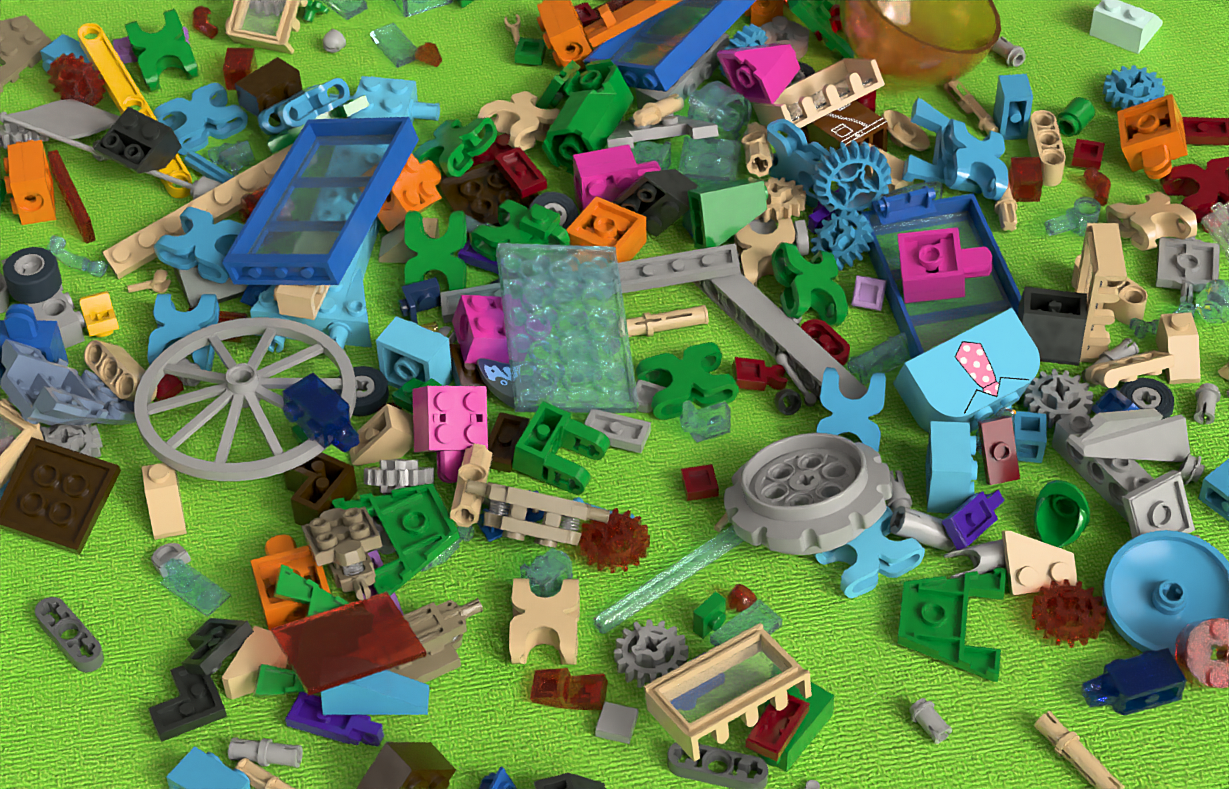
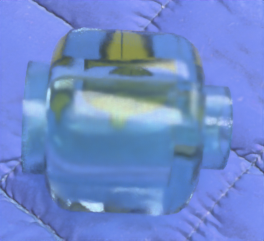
[1195,279,1229,324]

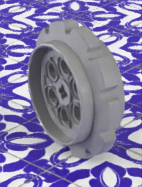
[724,433,892,555]

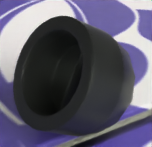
[774,388,802,415]

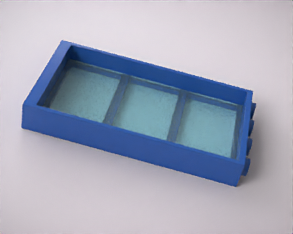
[583,0,756,92]
[222,117,419,285]
[861,193,1021,359]

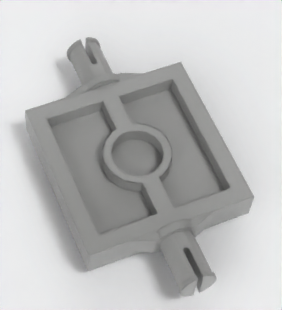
[1156,236,1220,304]

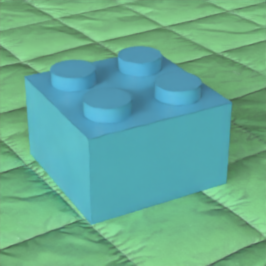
[376,316,453,389]
[925,421,977,513]

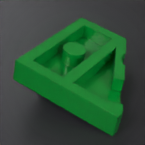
[535,60,581,110]

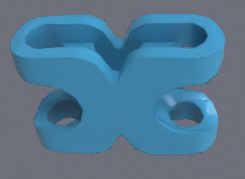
[258,78,350,135]
[153,83,248,155]
[767,119,830,207]
[941,119,1008,201]
[154,207,244,283]
[148,294,220,371]
[816,367,886,452]

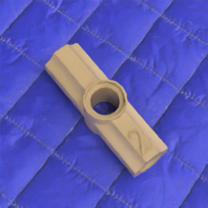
[741,122,775,177]
[450,443,492,528]

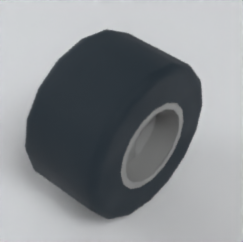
[3,247,62,304]

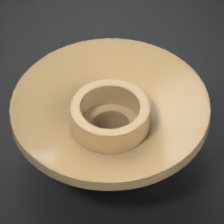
[882,110,930,151]

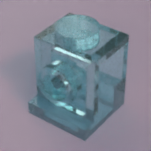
[631,141,671,170]
[520,547,573,598]

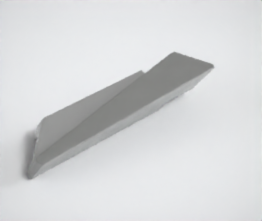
[1066,408,1190,462]

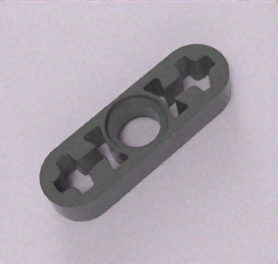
[35,597,104,672]
[668,742,768,789]

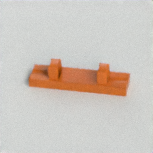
[583,0,682,48]

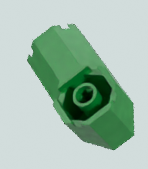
[542,59,634,175]

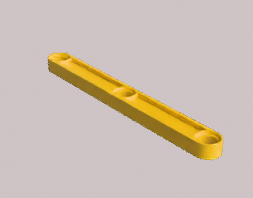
[78,23,192,198]

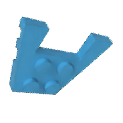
[902,98,982,194]

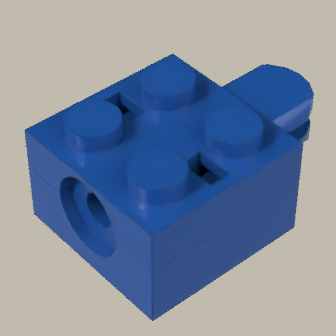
[0,304,69,389]

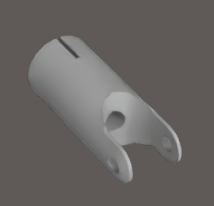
[890,506,957,552]
[944,539,1006,579]

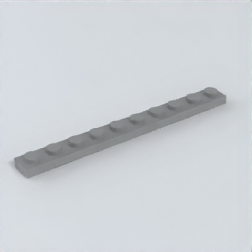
[440,244,741,323]

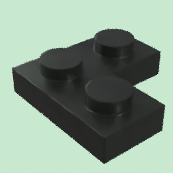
[182,618,254,676]
[148,665,227,742]

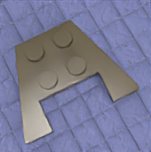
[0,15,52,94]

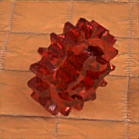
[47,53,106,106]
[579,508,650,573]
[1031,579,1107,648]

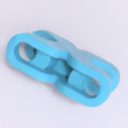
[813,506,925,598]

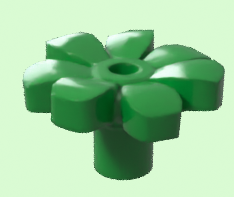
[302,0,329,23]

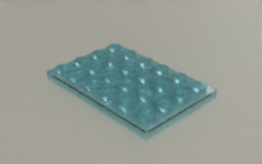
[496,243,639,413]

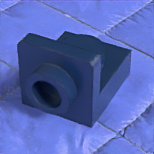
[398,277,441,325]

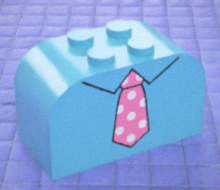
[893,308,1040,433]

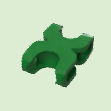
[125,9,199,92]
[413,117,498,177]
[469,200,570,278]
[404,210,467,291]
[771,242,848,327]
[635,342,739,420]

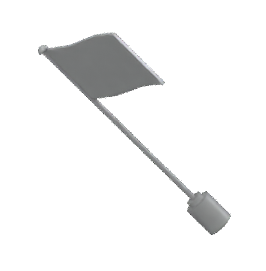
[0,99,223,200]

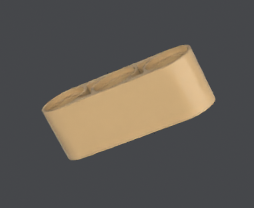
[1027,110,1066,187]
[1071,254,1148,325]
[84,340,157,403]

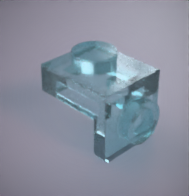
[680,400,731,443]

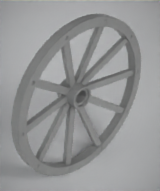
[134,317,357,481]

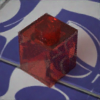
[223,48,258,90]
[1008,157,1043,202]

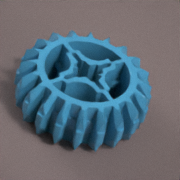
[812,140,892,216]

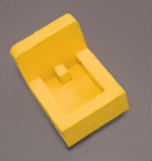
[79,291,119,337]

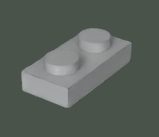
[584,408,651,453]

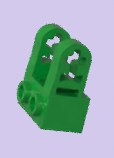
[512,401,610,495]

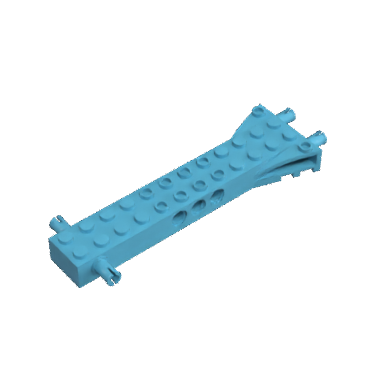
[250,76,440,353]

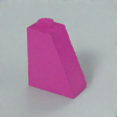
[717,43,800,104]

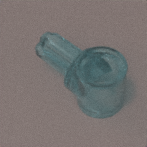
[1045,197,1101,236]

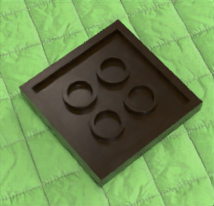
[436,160,539,241]
[0,437,121,555]

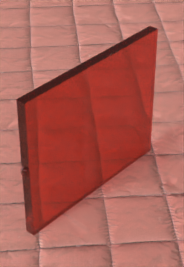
[271,592,427,696]

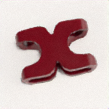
[1160,156,1229,223]

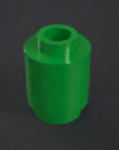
[1057,97,1095,137]

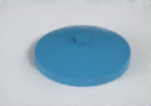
[1102,530,1229,660]

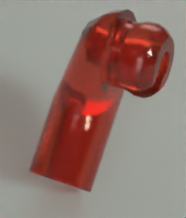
[192,6,218,39]
[1083,167,1111,206]

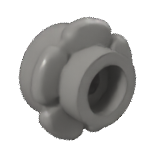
[1178,454,1205,485]

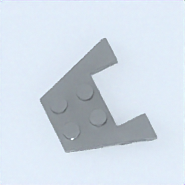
[607,113,719,148]

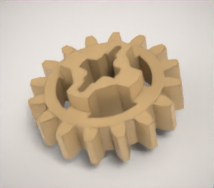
[755,177,806,223]

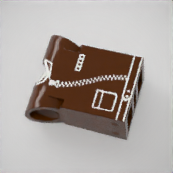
[791,89,888,152]

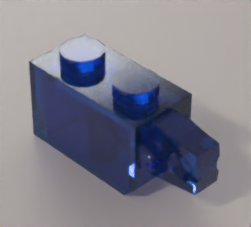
[282,373,360,453]
[1081,648,1187,716]

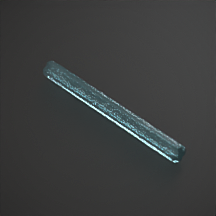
[593,525,744,634]

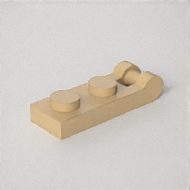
[1085,350,1175,388]

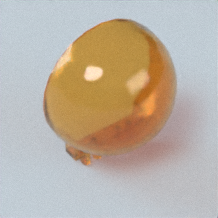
[839,0,1001,88]

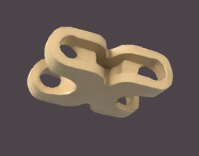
[478,91,560,151]
[1106,192,1197,251]
[734,218,795,287]
[509,578,580,665]

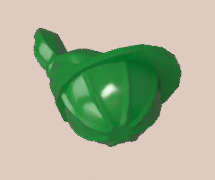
[1033,480,1090,548]

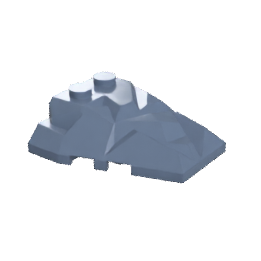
[1,339,137,425]

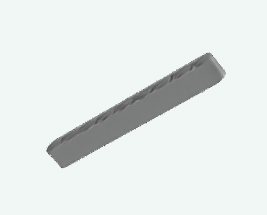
[693,274,871,417]

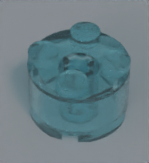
[688,80,752,147]

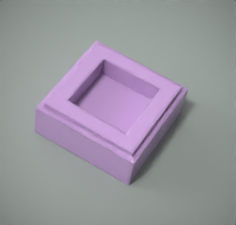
[851,275,887,311]

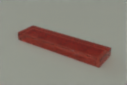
[47,150,96,244]

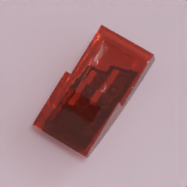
[530,668,608,710]

